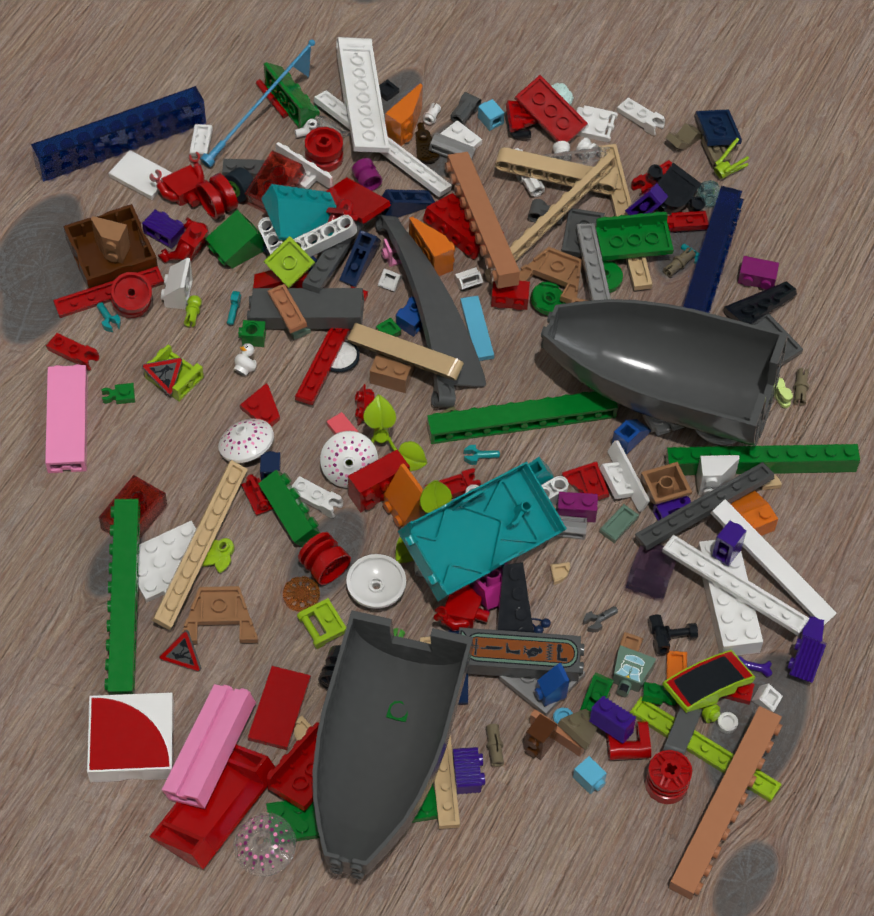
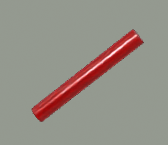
[256,79,289,118]

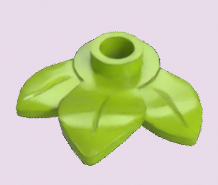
[202,538,234,573]

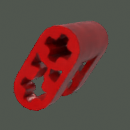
[606,721,651,760]

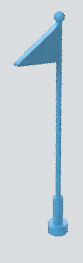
[200,39,315,168]

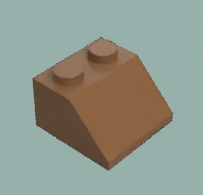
[91,216,130,264]
[370,354,416,393]
[641,462,692,505]

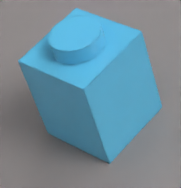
[478,99,504,131]
[573,756,607,794]

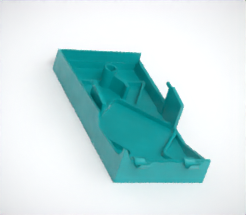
[397,462,567,601]

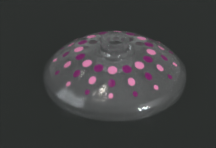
[233,812,296,877]

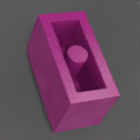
[738,256,779,290]
[557,492,598,523]

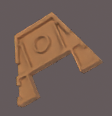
[519,247,582,303]
[182,586,258,644]

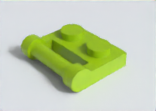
[297,598,346,649]

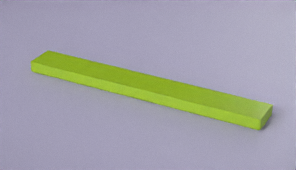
[630,697,782,802]

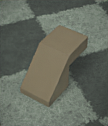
[666,123,703,150]

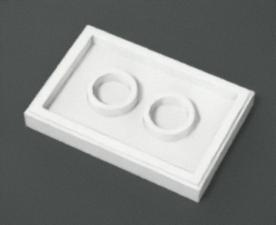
[109,150,172,200]

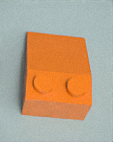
[385,83,423,146]
[409,216,455,276]
[383,463,425,528]
[731,490,778,536]

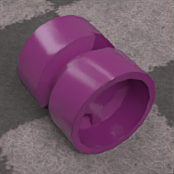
[352,158,382,191]

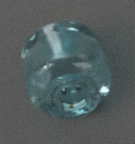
[698,180,721,207]

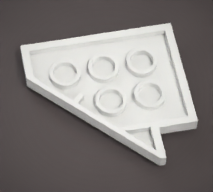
[138,521,196,603]

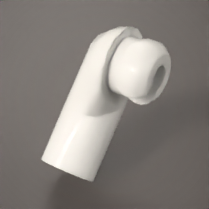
[294,119,317,138]

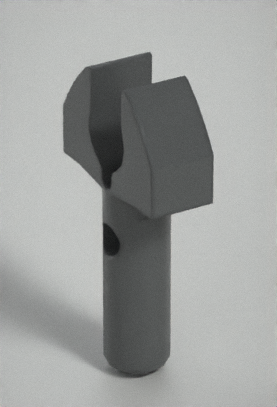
[583,606,618,632]

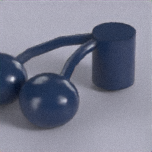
[532,618,551,633]

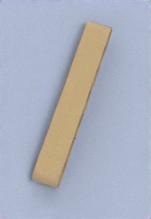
[495,147,618,195]
[347,323,464,381]

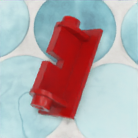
[355,384,375,426]
[241,474,273,516]

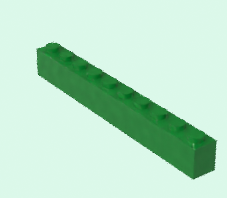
[427,391,618,444]
[665,444,860,475]
[104,499,140,695]

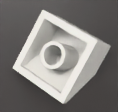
[161,258,193,309]
[696,455,740,496]

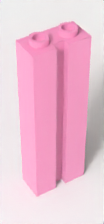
[45,364,88,473]
[162,684,256,809]

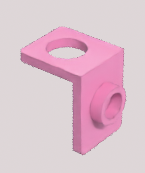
[381,239,402,267]

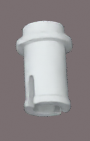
[423,103,441,125]

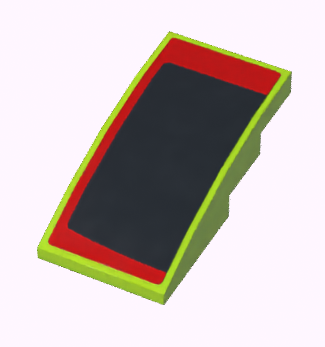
[662,650,755,713]

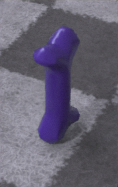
[738,656,772,677]

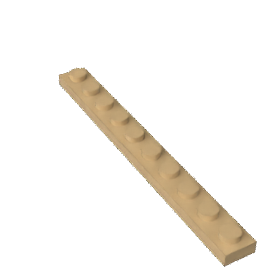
[599,144,652,291]
[485,153,615,285]
[152,460,248,630]
[420,637,460,829]

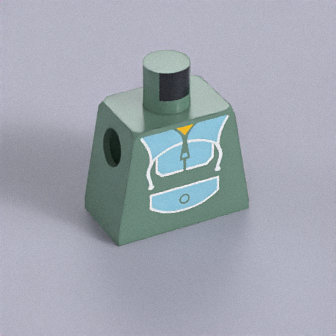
[613,645,656,697]

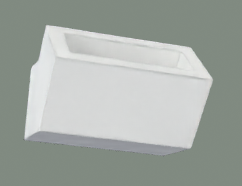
[455,267,483,289]

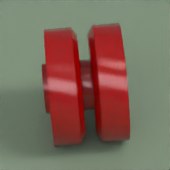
[305,127,344,172]
[196,173,238,219]
[111,272,152,318]

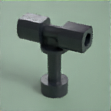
[648,614,698,655]

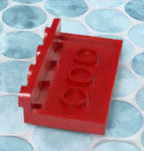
[423,193,504,259]
[267,722,319,811]

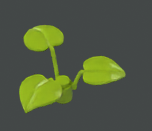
[345,394,427,471]
[395,480,452,563]

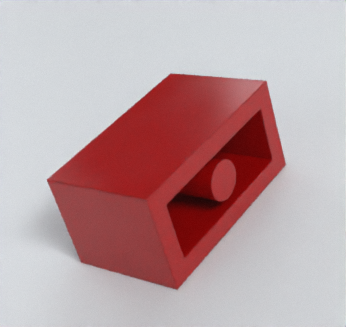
[491,281,530,310]

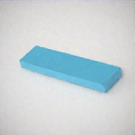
[460,296,494,361]

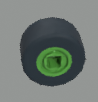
[225,167,257,203]

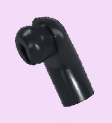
[508,124,531,140]

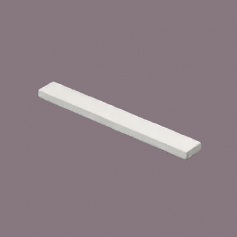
[710,499,837,625]
[662,535,809,636]

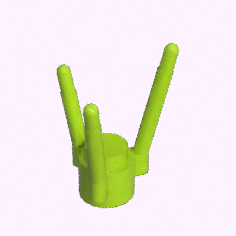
[714,138,749,179]

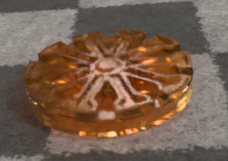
[283,576,320,612]

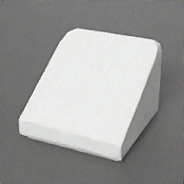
[378,269,403,292]
[752,683,783,712]

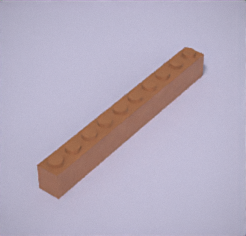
[445,152,520,288]
[669,706,783,900]

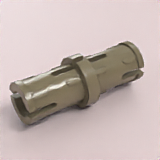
[663,247,696,277]
[794,368,809,406]
[486,724,504,767]

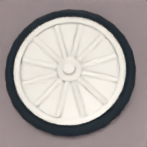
[330,341,360,372]

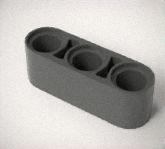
[663,707,702,755]

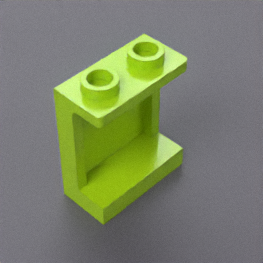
[144,344,204,402]

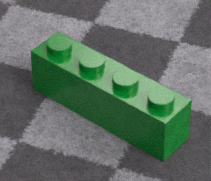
[258,470,320,547]

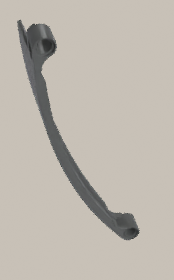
[376,215,486,408]

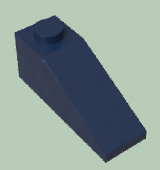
[381,189,435,217]
[339,230,381,287]

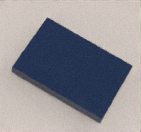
[695,109,742,146]

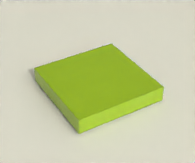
[263,236,315,288]

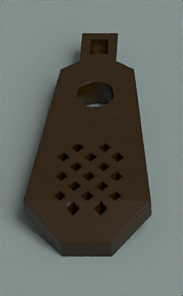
[415,122,440,163]

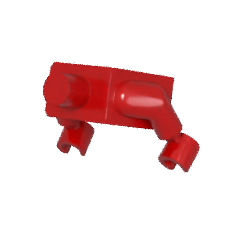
[149,152,205,207]
[158,217,209,263]
[433,585,491,631]

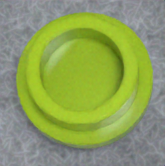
[702,704,720,723]

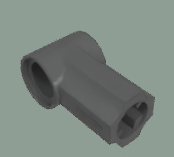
[451,92,482,124]
[528,199,564,224]

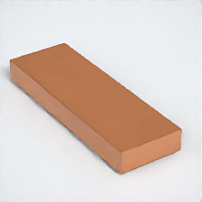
[268,284,307,334]
[529,709,584,757]

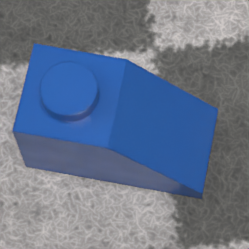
[534,663,570,706]

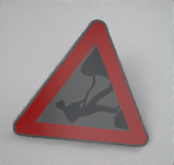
[142,358,182,396]
[159,630,201,672]

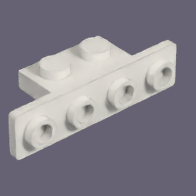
[275,142,333,189]
[600,440,650,512]

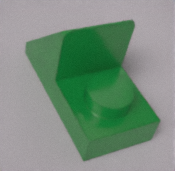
[580,672,614,712]

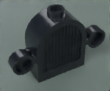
[647,163,706,214]

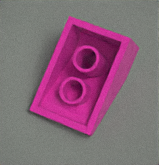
[470,563,508,610]

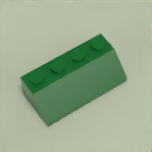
[264,62,320,129]

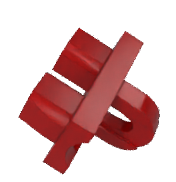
[326,199,359,228]

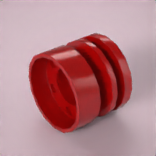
[298,532,351,585]
[645,750,693,805]

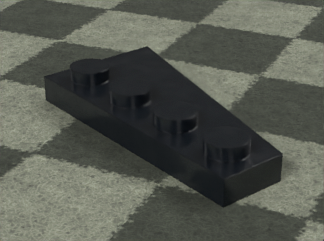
[724,281,797,324]
[496,562,534,633]

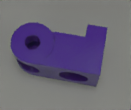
[652,496,691,521]

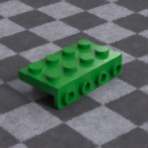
[595,212,674,261]

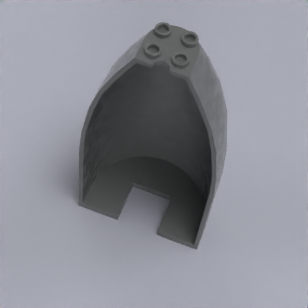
[541,299,788,446]
[313,610,474,880]

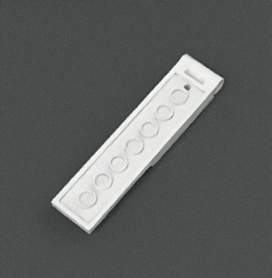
[336,37,389,153]

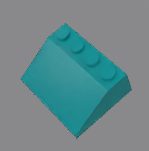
[261,184,336,244]

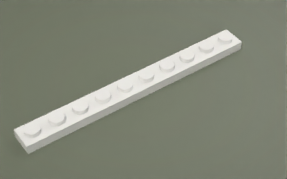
[313,90,452,197]

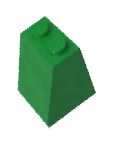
[205,209,265,269]

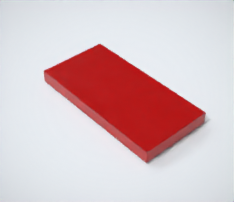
[514,75,588,142]
[326,177,391,224]
[248,666,311,750]

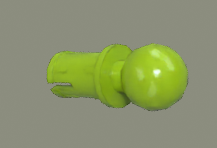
[184,295,202,327]

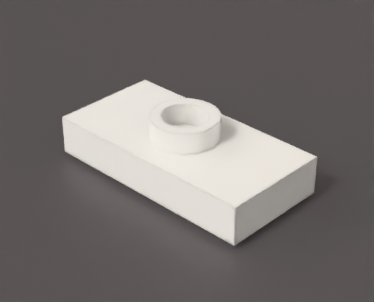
[189,124,213,157]

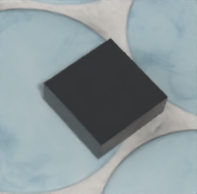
[379,79,399,101]

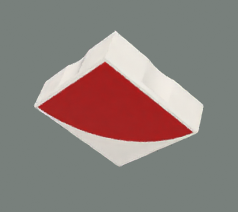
[87,693,174,782]

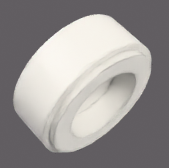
[717,712,738,734]

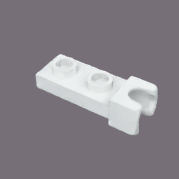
[617,98,665,136]
[292,476,343,518]

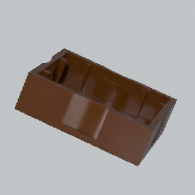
[63,204,158,289]

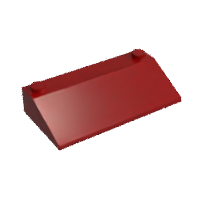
[149,744,275,870]

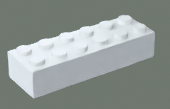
[697,540,763,656]

